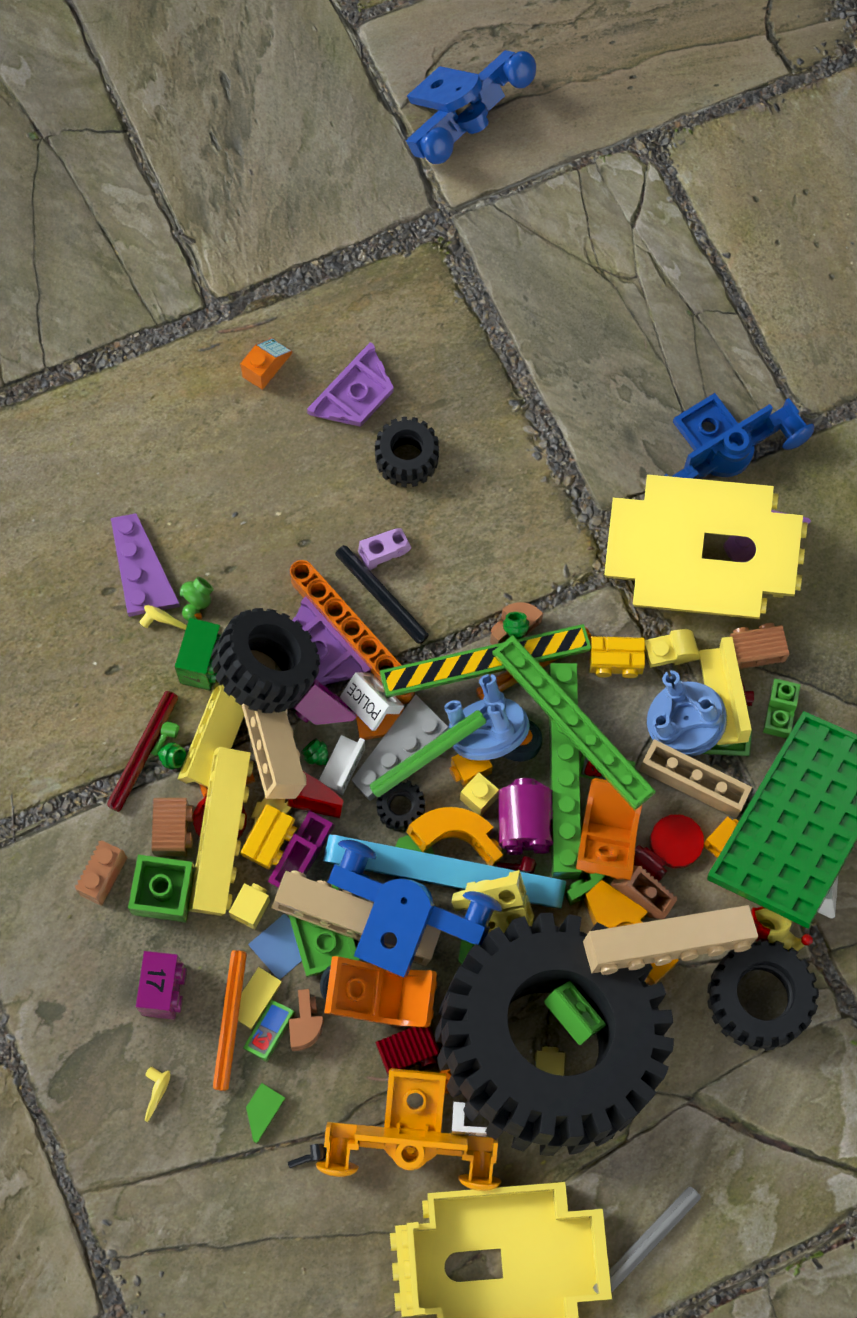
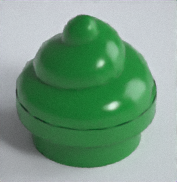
[503,612,529,639]
[301,738,328,766]
[158,742,186,770]

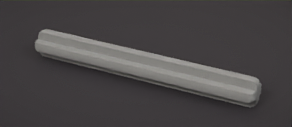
[593,1186,701,1294]

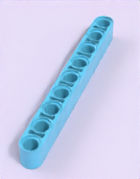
[323,834,567,909]

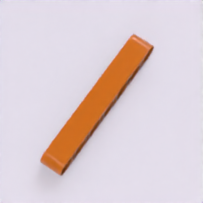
[290,560,415,704]

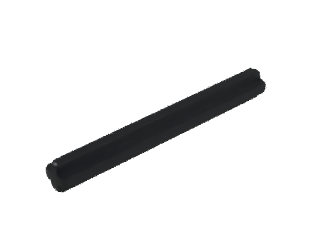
[335,545,429,644]

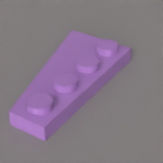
[111,513,180,617]

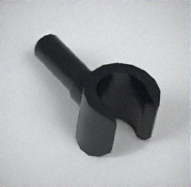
[288,1144,326,1168]

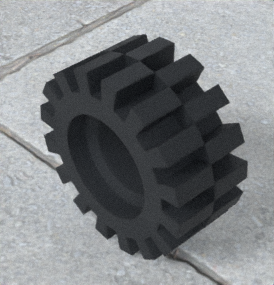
[377,780,425,832]

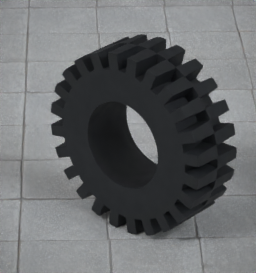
[435,913,674,1156]

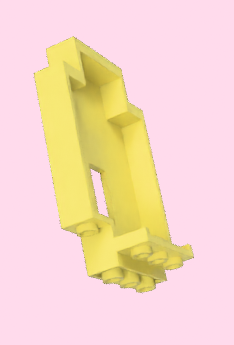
[604,475,808,619]
[390,1182,612,1318]

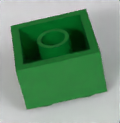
[175,618,222,691]

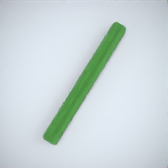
[369,710,487,797]

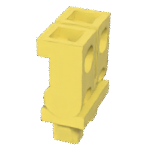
[452,870,534,933]

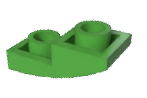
[763,678,801,738]
[566,873,607,906]

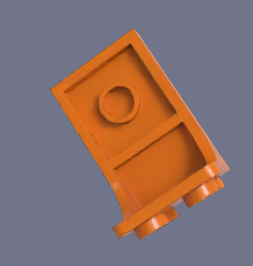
[576,778,642,880]
[324,956,437,1027]

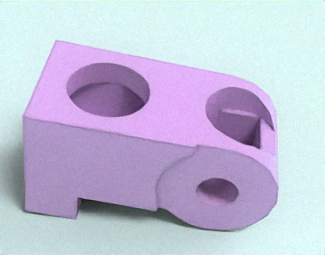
[358,528,411,570]

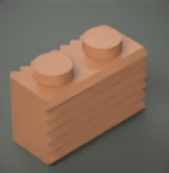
[729,623,789,669]
[152,798,193,857]
[75,840,127,906]
[611,865,677,919]

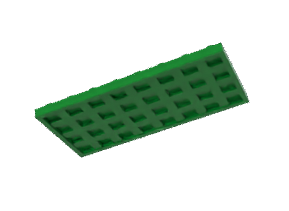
[707,711,857,929]

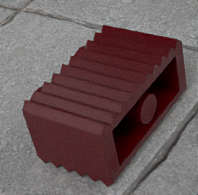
[375,1026,440,1077]

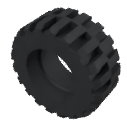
[211,608,320,713]
[707,939,819,1051]

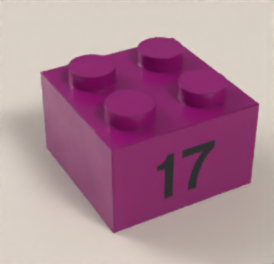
[136,951,187,1020]

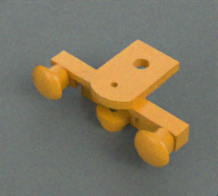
[316,1068,501,1191]

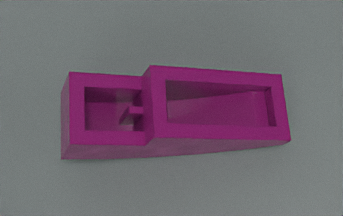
[268,810,335,888]

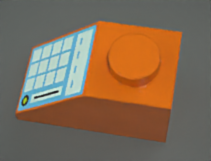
[240,338,292,390]

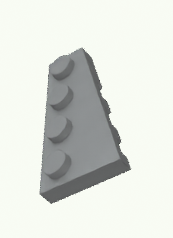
[352,695,449,801]

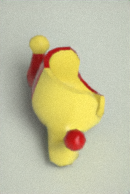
[750,907,813,951]

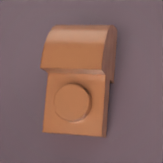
[490,602,543,645]
[289,989,324,1051]

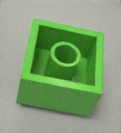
[128,854,195,922]

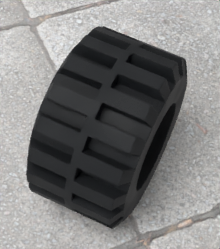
[375,417,439,488]

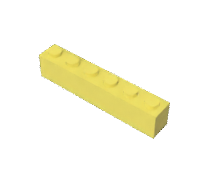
[188,747,253,916]

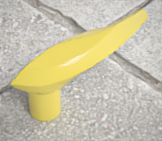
[139,605,187,630]
[145,1067,170,1122]

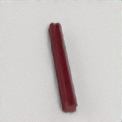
[107,691,178,812]

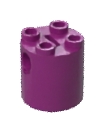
[498,778,553,855]

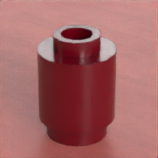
[634,845,667,883]

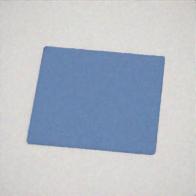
[249,914,302,980]

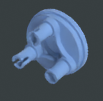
[647,670,727,757]
[444,674,530,760]

